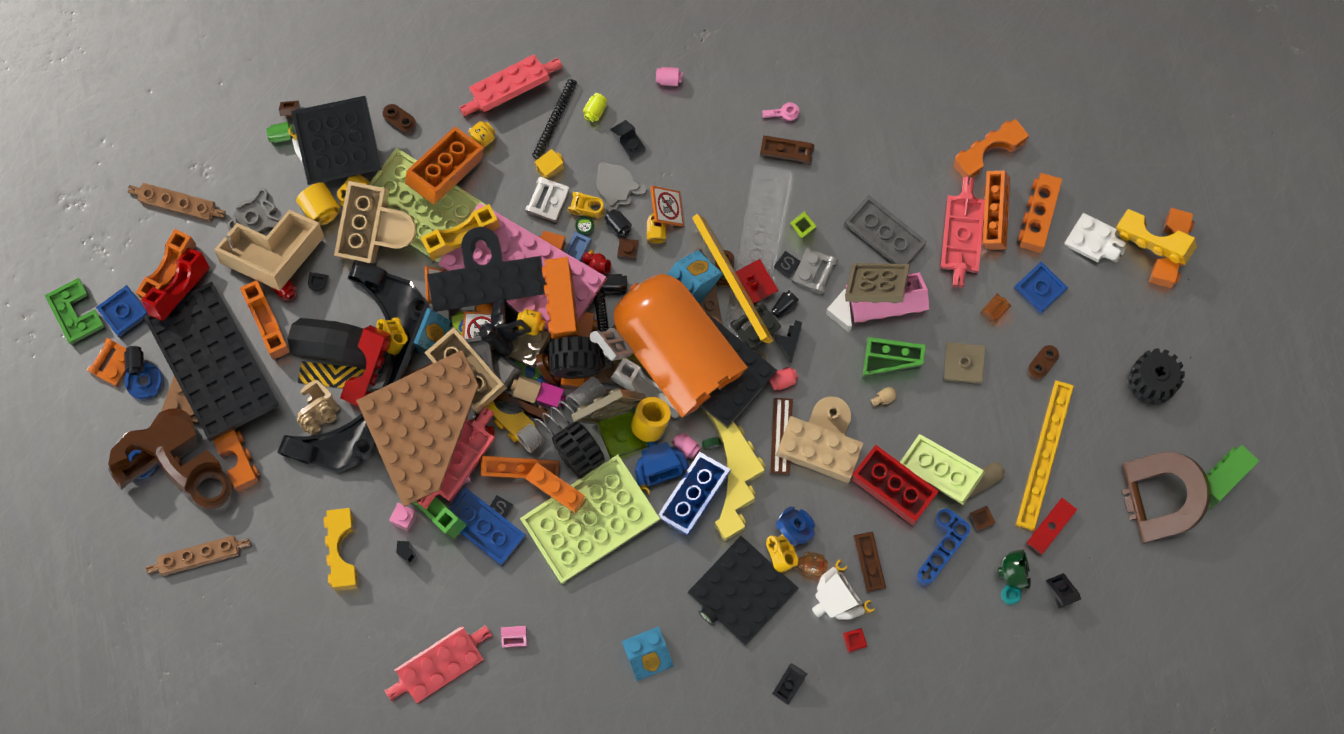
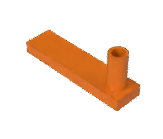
[480,456,560,478]

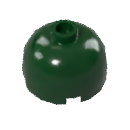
[998,549,1031,590]

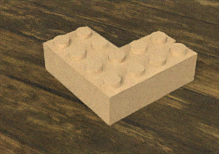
[214,210,324,291]

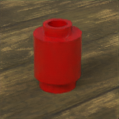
[271,279,297,301]

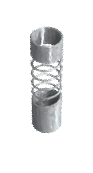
[516,377,608,453]

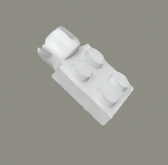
[1064,213,1126,262]

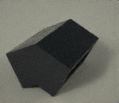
[396,541,416,565]

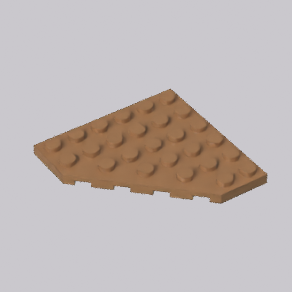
[356,350,479,507]

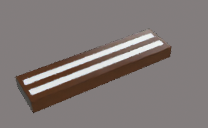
[770,398,793,475]

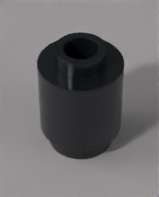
[604,209,632,237]
[601,274,627,293]
[124,346,144,376]

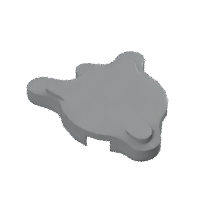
[596,162,647,213]
[227,188,281,234]

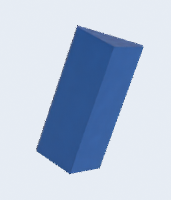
[658,452,731,535]

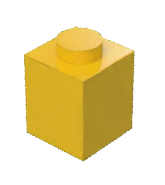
[534,149,565,180]

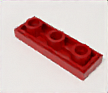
[1026,498,1078,556]

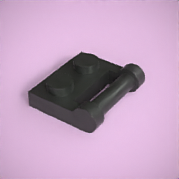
[730,300,781,350]

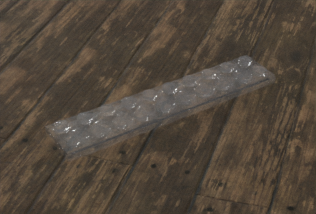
[724,164,791,349]

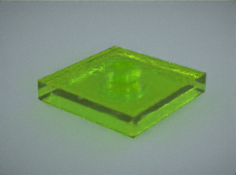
[597,411,647,459]

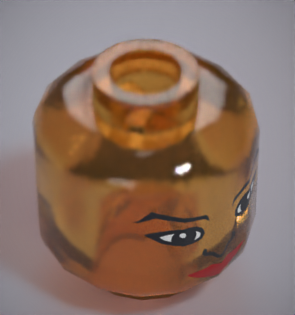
[797,551,828,579]

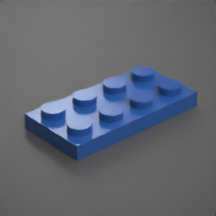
[449,487,526,566]

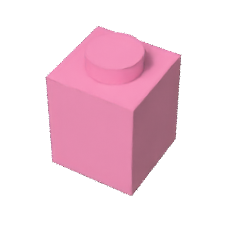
[389,503,418,532]

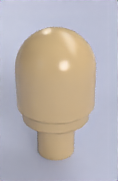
[870,387,897,407]

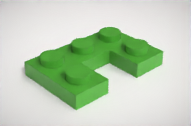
[44,278,105,345]

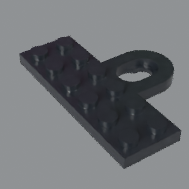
[427,227,546,312]

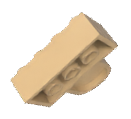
[334,181,416,263]
[425,327,508,413]
[776,396,863,483]

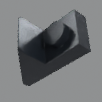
[610,120,646,159]
[775,320,802,363]
[1046,573,1081,608]
[772,663,808,704]

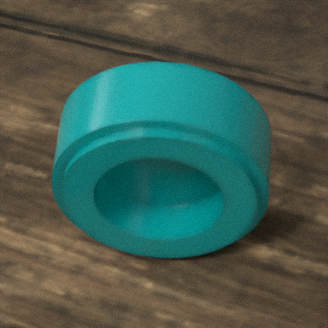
[1001,585,1022,605]

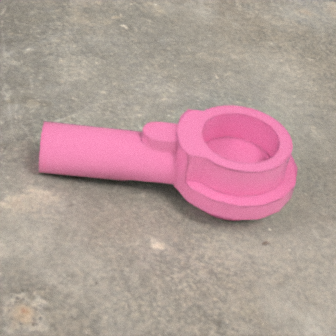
[762,102,799,121]

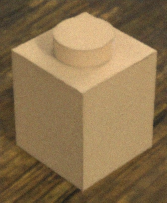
[510,375,541,403]

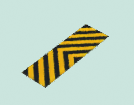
[298,361,365,388]

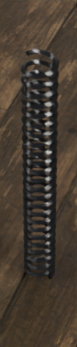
[532,79,578,159]
[594,289,614,370]

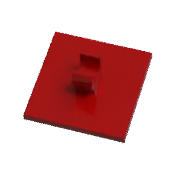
[736,259,779,304]

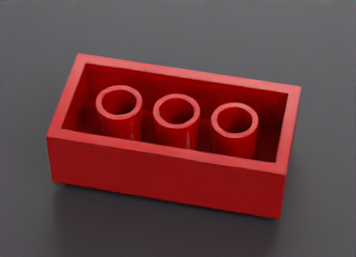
[851,444,939,526]

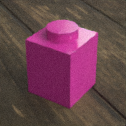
[536,382,567,411]

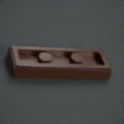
[853,531,886,593]

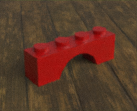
[141,248,210,321]
[340,325,391,406]

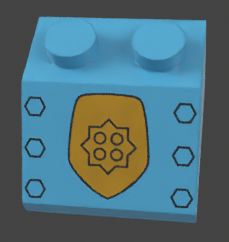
[667,250,723,303]
[414,308,453,356]
[622,626,674,681]

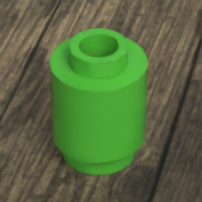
[266,122,295,143]

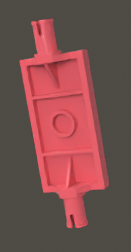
[459,55,563,117]
[940,177,985,288]
[417,406,495,510]
[384,625,492,703]

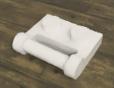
[525,177,570,223]

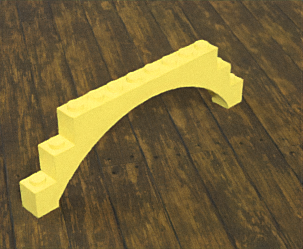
[613,354,765,542]

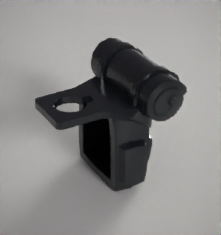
[479,300,531,357]

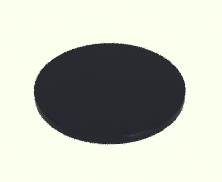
[496,399,527,415]

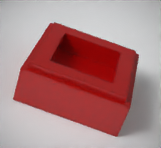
[843,628,868,653]

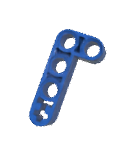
[916,508,970,587]

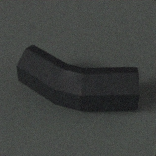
[287,318,388,374]

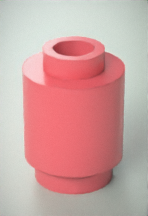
[770,366,798,391]

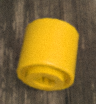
[296,182,340,226]
[631,397,671,442]

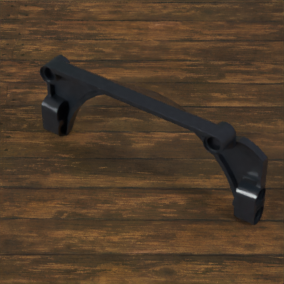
[277,260,430,473]

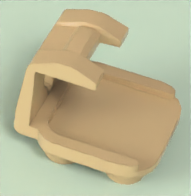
[297,380,340,435]

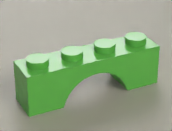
[414,497,467,539]

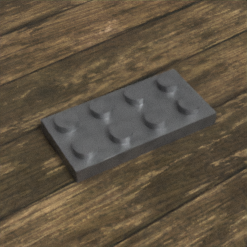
[844,195,927,264]

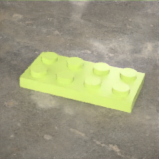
[900,434,985,505]

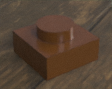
[279,101,300,117]
[617,238,639,260]
[969,506,996,532]

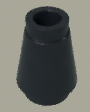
[771,290,799,318]

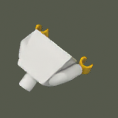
[812,560,875,620]

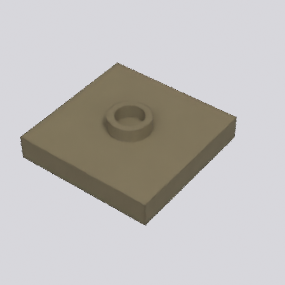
[943,342,985,384]

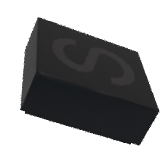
[774,251,801,278]
[490,495,514,519]

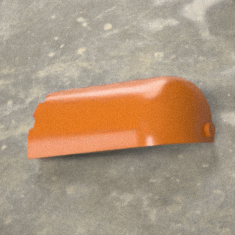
[614,274,748,417]

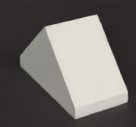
[826,289,852,331]

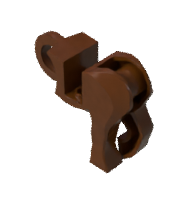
[108,408,232,510]

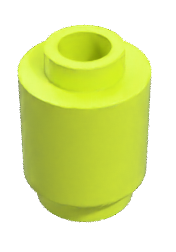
[582,93,608,122]

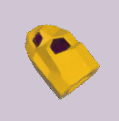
[647,213,666,244]

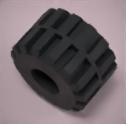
[549,336,600,379]
[1128,348,1185,405]
[552,422,605,478]

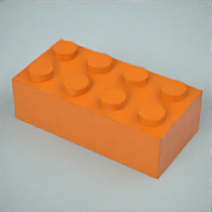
[405,126,484,205]
[542,257,579,339]

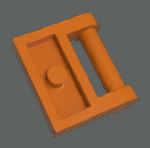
[87,338,127,387]

